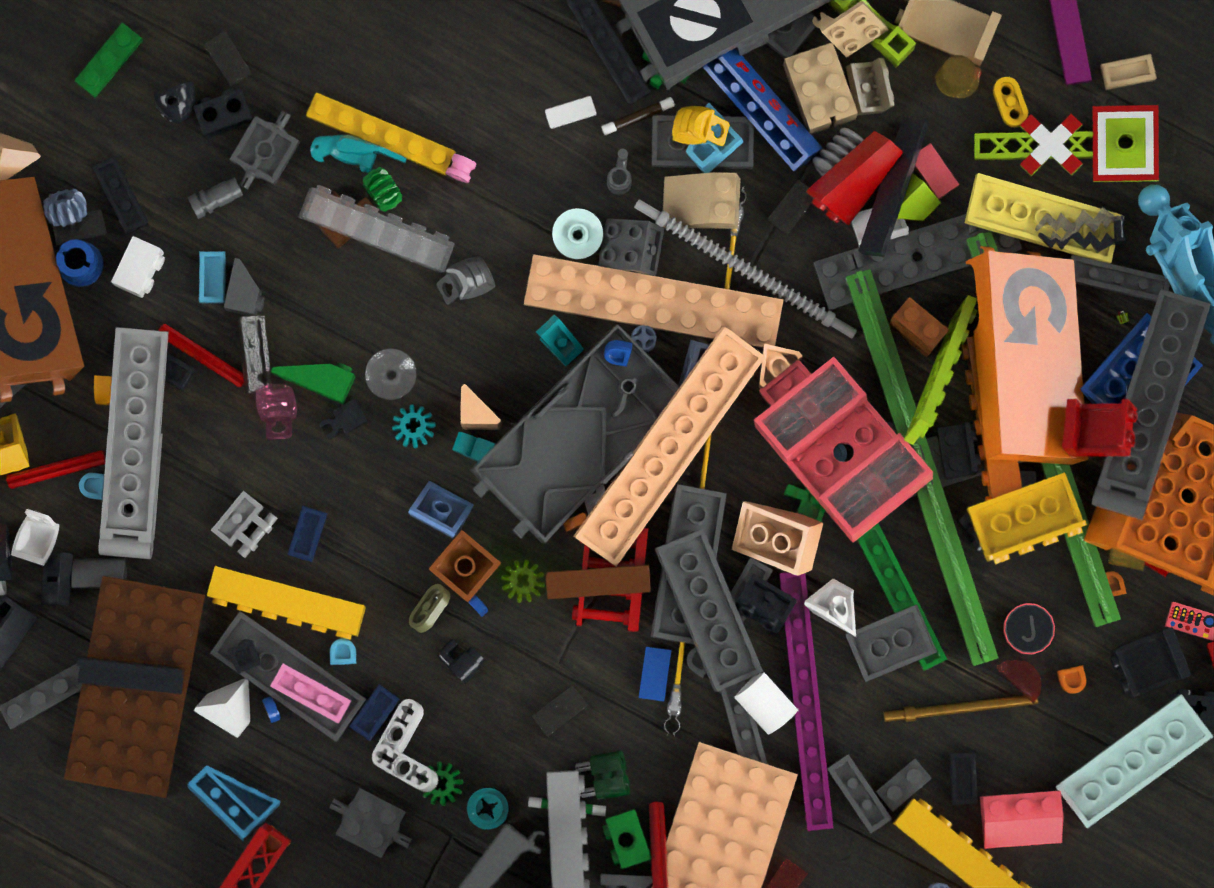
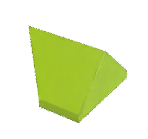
[897,173,941,221]

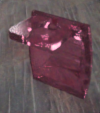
[256,384,297,440]

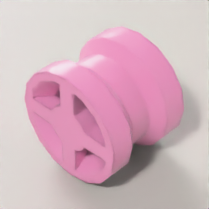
[446,154,477,183]

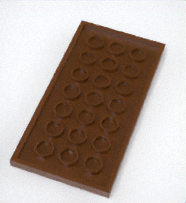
[64,575,206,798]

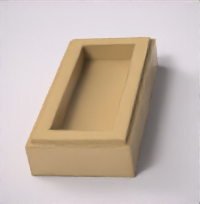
[1100,54,1156,90]

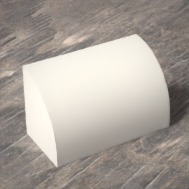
[734,673,798,734]

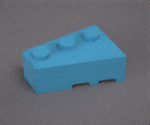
[188,765,280,842]

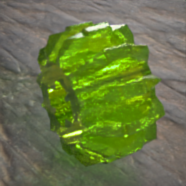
[501,560,545,603]

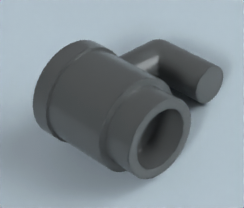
[606,149,632,195]

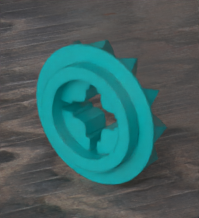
[467,788,509,829]

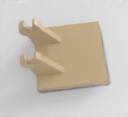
[813,1,888,57]

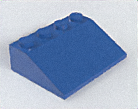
[1080,313,1203,404]

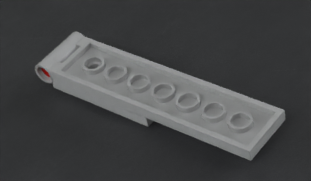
[99,327,169,559]

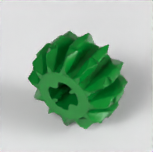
[363,167,402,212]
[421,762,464,806]

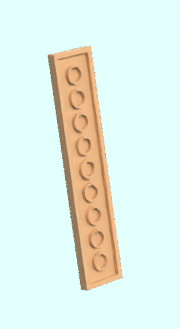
[524,254,784,349]
[574,326,765,566]

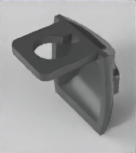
[437,256,496,305]

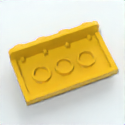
[967,473,1087,564]

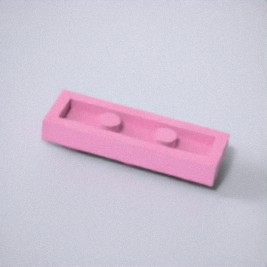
[271,664,351,724]

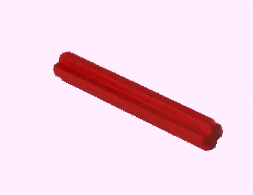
[158,324,247,387]
[6,450,106,489]
[649,802,668,888]

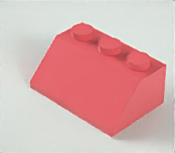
[980,791,1063,849]

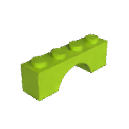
[828,0,916,67]

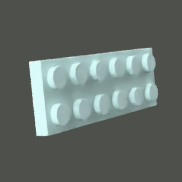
[1056,694,1213,828]

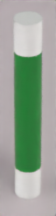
[528,796,606,816]

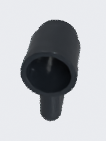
[438,639,485,685]

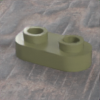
[409,584,450,633]

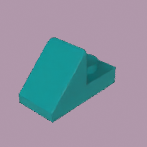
[536,315,584,366]

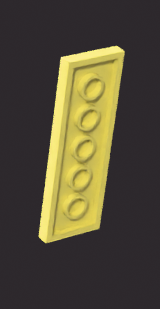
[965,173,1122,264]

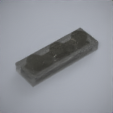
[237,316,273,394]

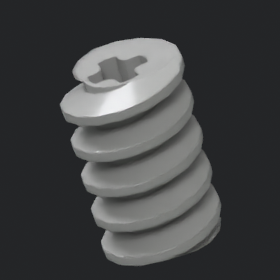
[812,128,864,176]

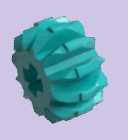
[392,405,436,449]

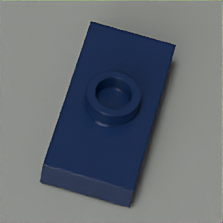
[287,506,328,563]
[349,684,400,741]

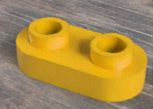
[993,77,1028,127]

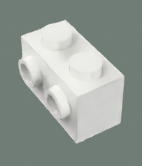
[111,236,165,298]

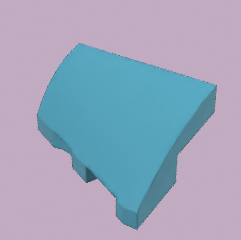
[686,103,743,173]

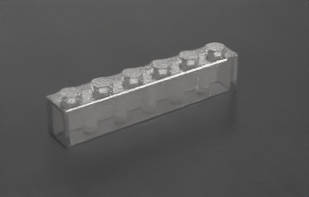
[299,185,455,273]

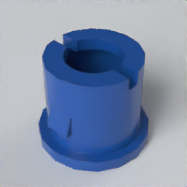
[56,239,104,287]

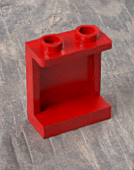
[1062,399,1137,457]

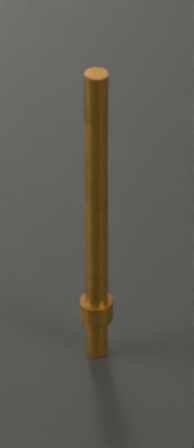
[883,694,1038,722]

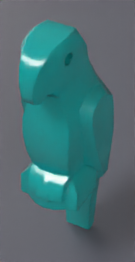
[311,135,406,173]

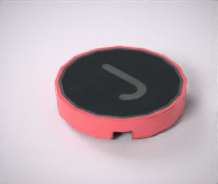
[1003,603,1055,655]

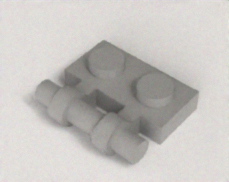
[211,491,278,558]

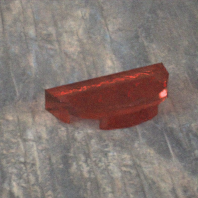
[997,660,1042,704]

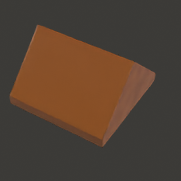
[429,530,501,602]

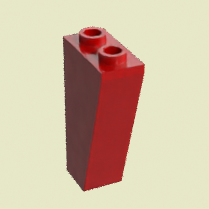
[806,131,903,226]

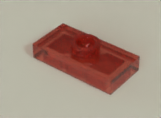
[766,858,808,888]

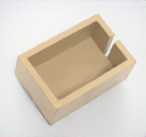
[783,43,858,134]

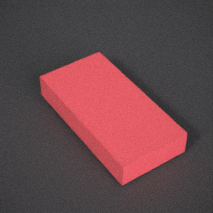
[915,143,959,200]

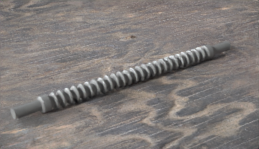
[634,199,857,338]

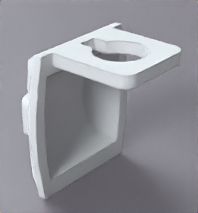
[11,509,59,566]

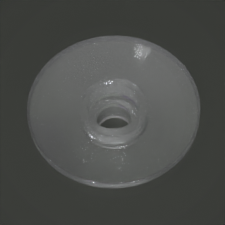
[365,349,416,400]

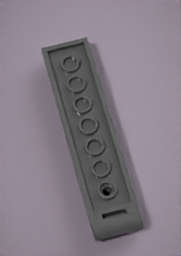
[1092,289,1211,520]

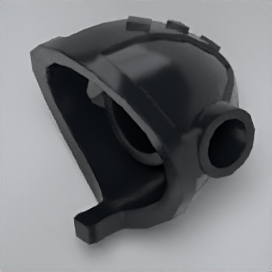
[153,82,196,124]

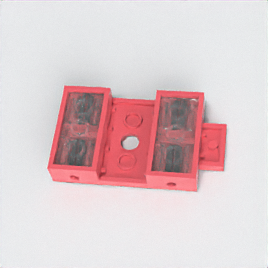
[754,357,933,543]

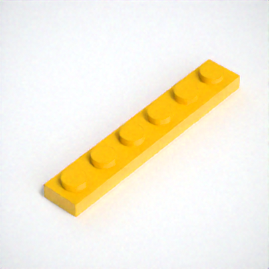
[306,92,456,176]

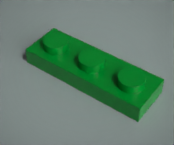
[74,23,143,98]

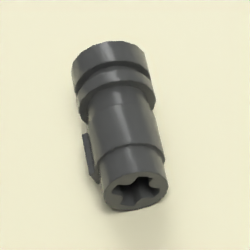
[188,177,243,219]

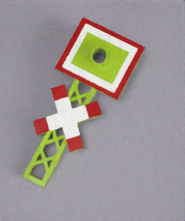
[975,105,1159,182]

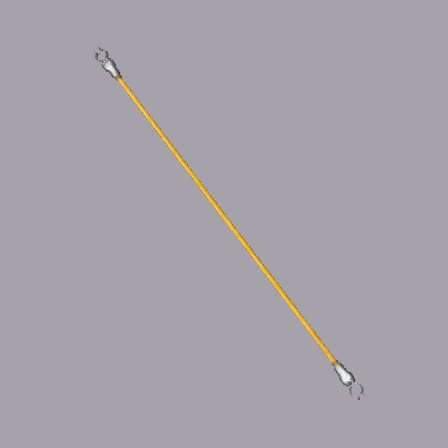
[664,187,746,737]

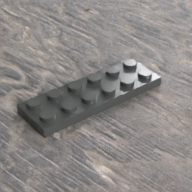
[651,484,727,645]
[655,529,763,692]
[210,611,367,742]

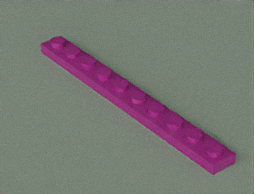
[779,573,833,831]

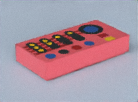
[1165,602,1214,642]

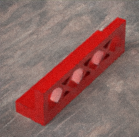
[220,823,291,888]

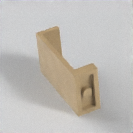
[895,0,1002,66]

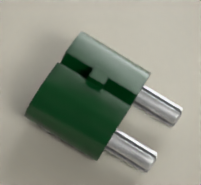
[575,750,630,800]

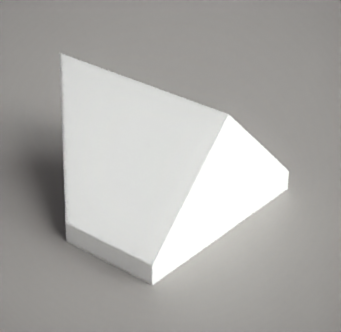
[804,579,856,637]
[194,678,250,738]

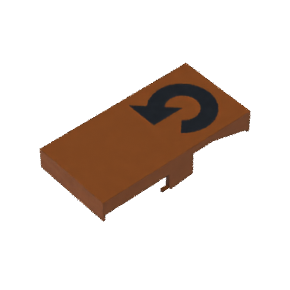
[0,177,84,403]

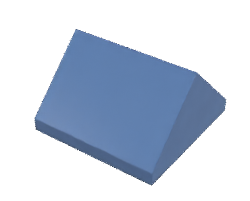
[408,481,474,539]

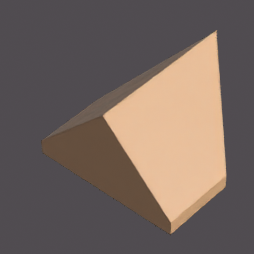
[0,133,40,180]
[759,344,803,389]

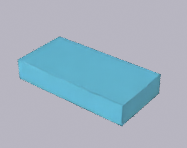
[199,252,226,303]

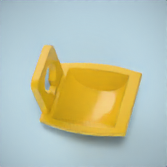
[672,106,730,146]

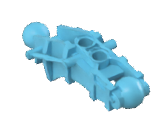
[1138,185,1214,344]

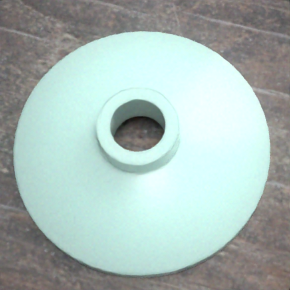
[552,209,603,259]

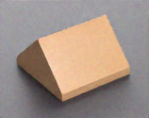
[461,384,502,430]

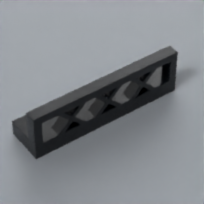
[77,656,185,694]

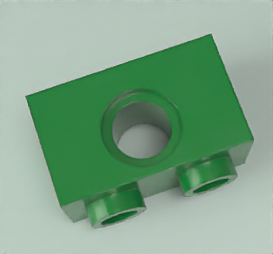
[602,809,651,869]

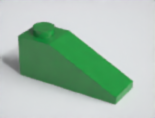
[271,363,355,405]

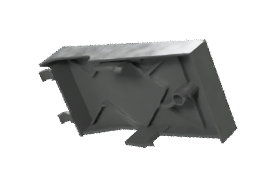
[470,324,679,543]

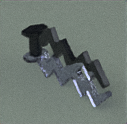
[1035,207,1126,253]

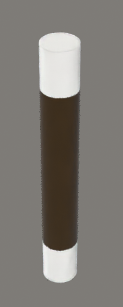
[601,97,674,135]

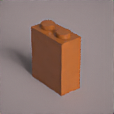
[889,297,949,358]

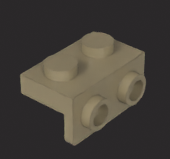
[846,58,894,115]

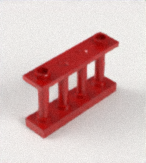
[572,528,648,632]

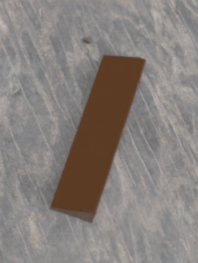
[546,565,651,599]

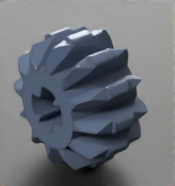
[43,189,87,227]

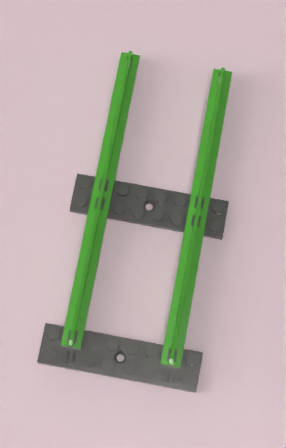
[813,214,1121,666]

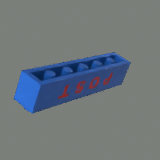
[703,48,823,171]

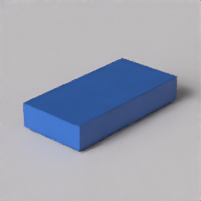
[639,647,671,702]

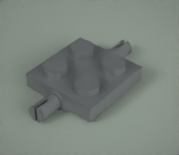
[230,111,300,190]
[329,788,412,859]

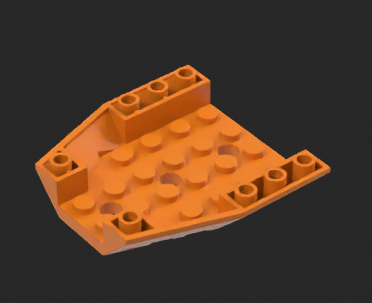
[1083,413,1214,596]

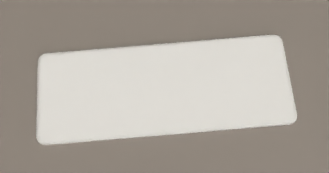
[545,96,596,129]

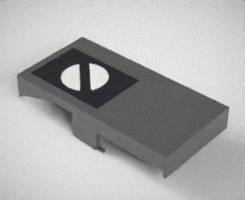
[615,0,832,91]

